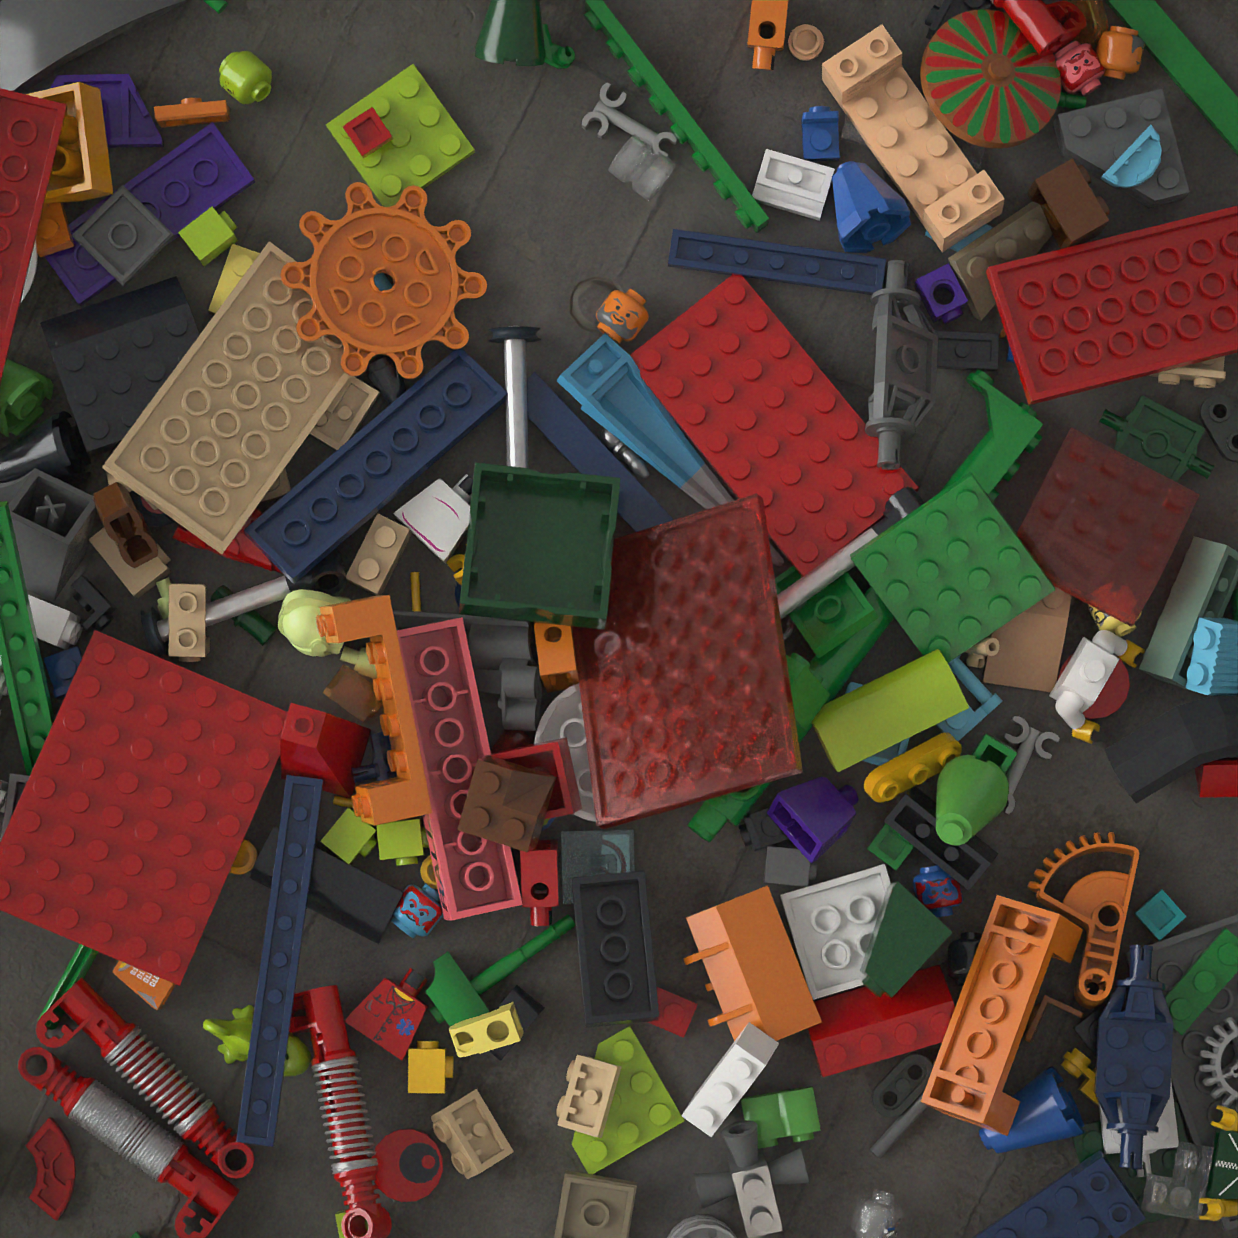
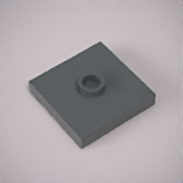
[72,185,175,287]

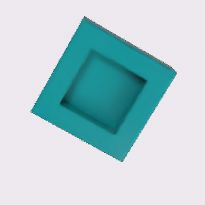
[1133,889,1187,941]

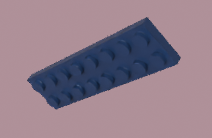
[244,348,508,584]

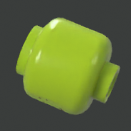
[219,51,272,104]

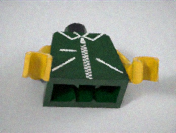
[1199,1105,1238,1221]

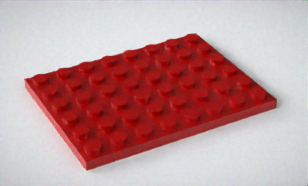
[0,630,288,986]

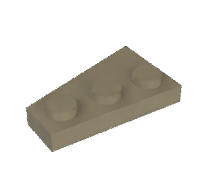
[948,202,1052,321]

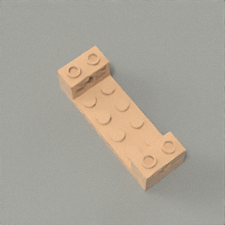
[822,24,1005,253]

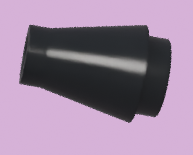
[367,355,406,405]

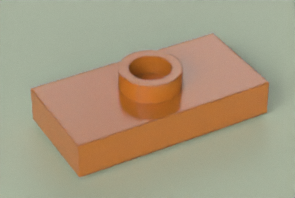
[154,98,230,128]

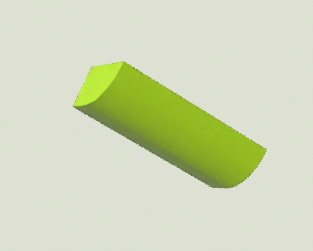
[811,649,969,772]

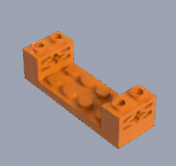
[316,595,432,825]
[920,895,1083,1136]

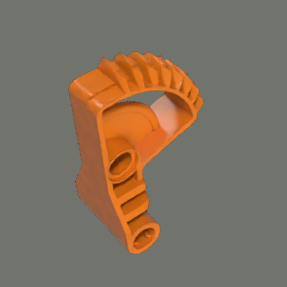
[1027,832,1139,1009]

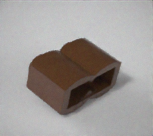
[93,482,158,568]

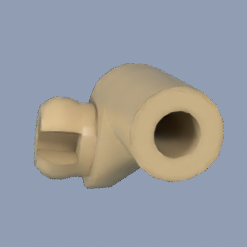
[965,637,1000,668]

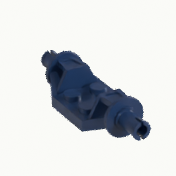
[1094,945,1173,1169]

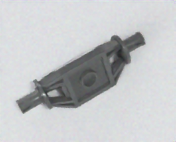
[865,260,938,470]

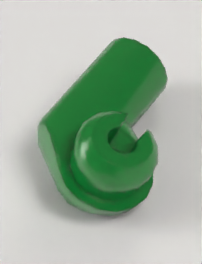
[542,24,575,69]

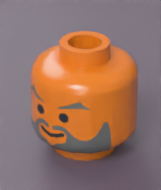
[1096,26,1145,80]
[596,289,649,344]

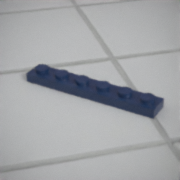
[668,229,886,295]

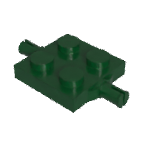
[1099,395,1214,493]

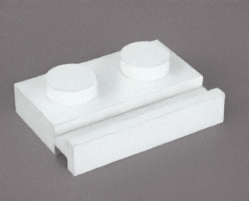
[752,149,835,221]

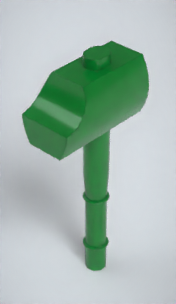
[426,914,576,1027]

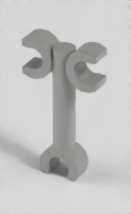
[582,83,678,161]
[1003,716,1060,815]

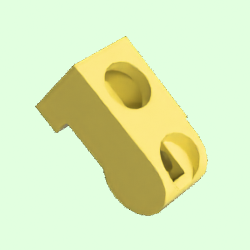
[449,1002,524,1057]

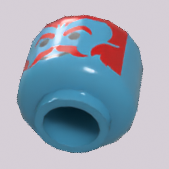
[391,883,443,939]

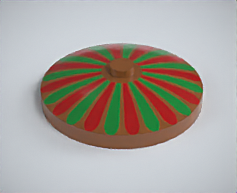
[920,9,1061,149]

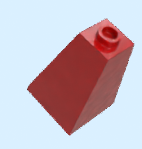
[280,703,371,799]

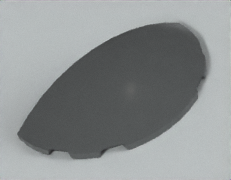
[0,0,187,93]

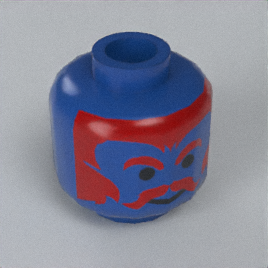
[913,865,963,917]

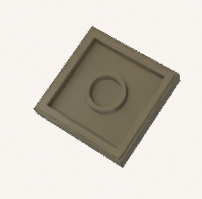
[554,1170,637,1238]

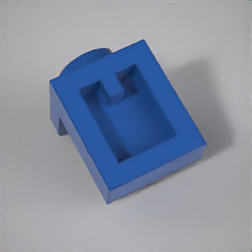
[801,106,840,162]
[43,646,83,700]

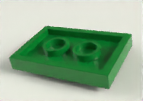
[767,566,879,659]

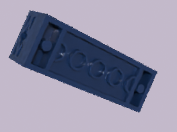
[972,1149,1146,1238]

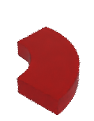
[25,1117,76,1221]

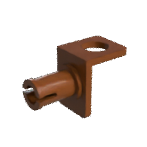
[1025,995,1085,1043]

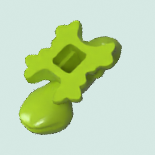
[203,1005,311,1077]

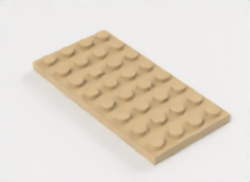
[102,241,350,554]

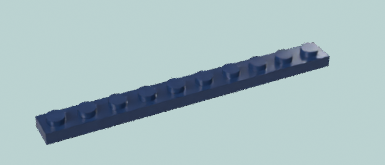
[236,775,324,1147]

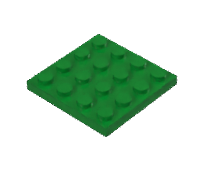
[850,472,1055,663]

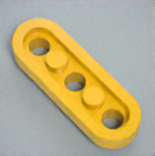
[864,733,962,803]

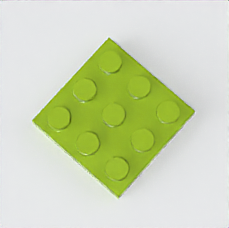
[326,64,475,207]

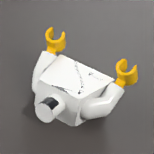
[1049,630,1145,744]

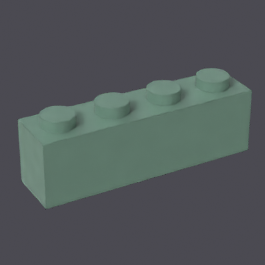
[1139,536,1238,691]

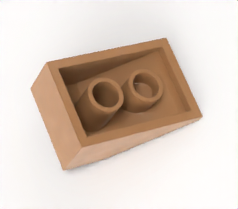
[982,579,1073,693]

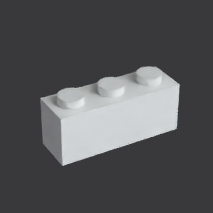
[682,1022,779,1137]

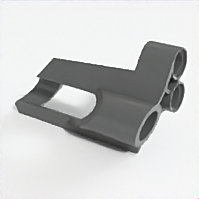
[368,610,543,731]

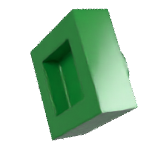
[867,823,914,871]

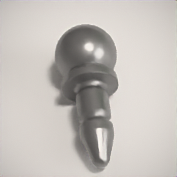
[600,428,649,478]

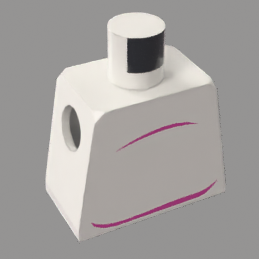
[394,474,473,564]

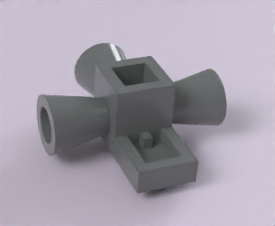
[694,1121,809,1238]

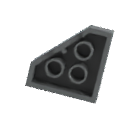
[1053,89,1190,209]

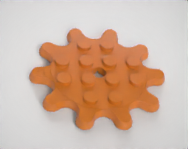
[280,182,487,379]

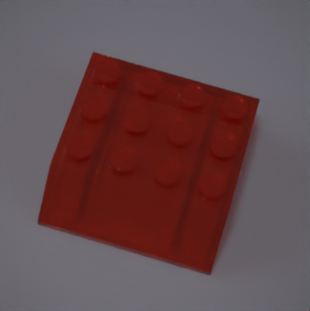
[1016,427,1200,627]

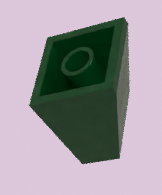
[860,881,952,998]

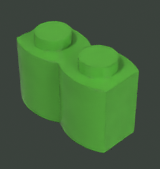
[741,1086,821,1148]

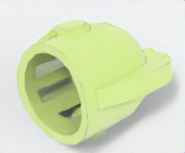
[278,589,351,657]

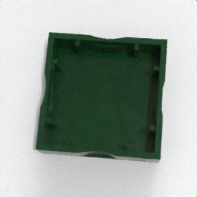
[459,462,621,630]

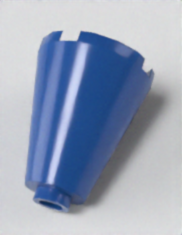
[979,1066,1085,1154]

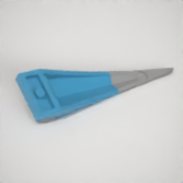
[557,333,784,567]

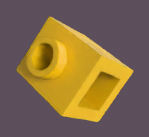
[408,1041,454,1094]

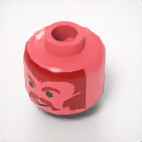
[1054,41,1105,96]

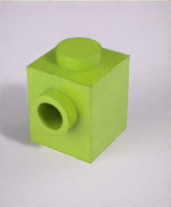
[178,206,238,267]
[320,807,378,865]
[376,819,429,866]

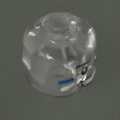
[850,1189,903,1238]

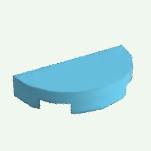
[1100,125,1162,188]

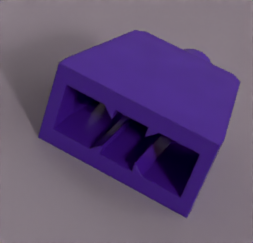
[767,777,859,864]

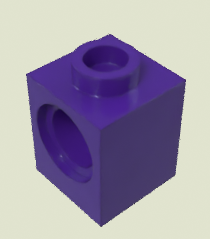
[914,263,968,324]

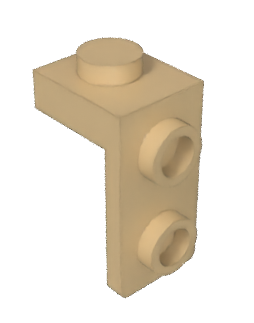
[169,583,210,662]

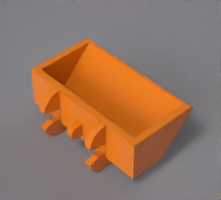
[683,885,822,1041]

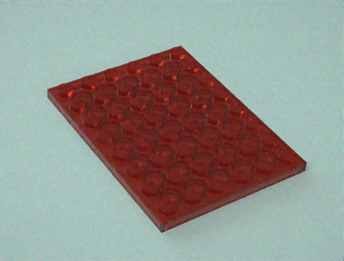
[572,493,803,830]

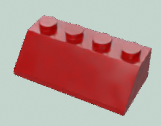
[807,965,955,1077]

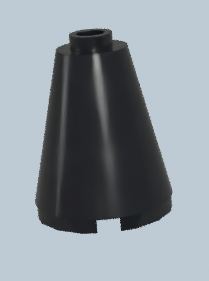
[0,411,91,483]

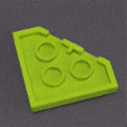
[572,1026,684,1175]

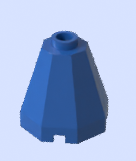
[832,161,911,253]

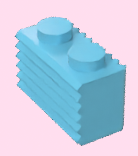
[1186,617,1238,696]

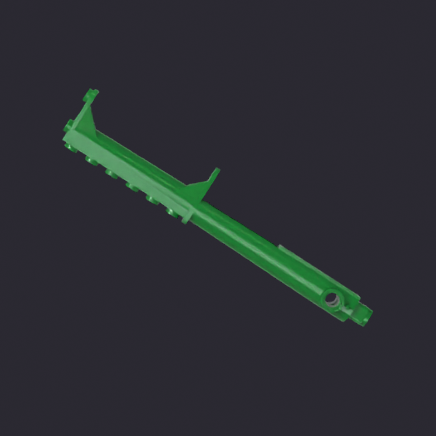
[687,369,1043,843]

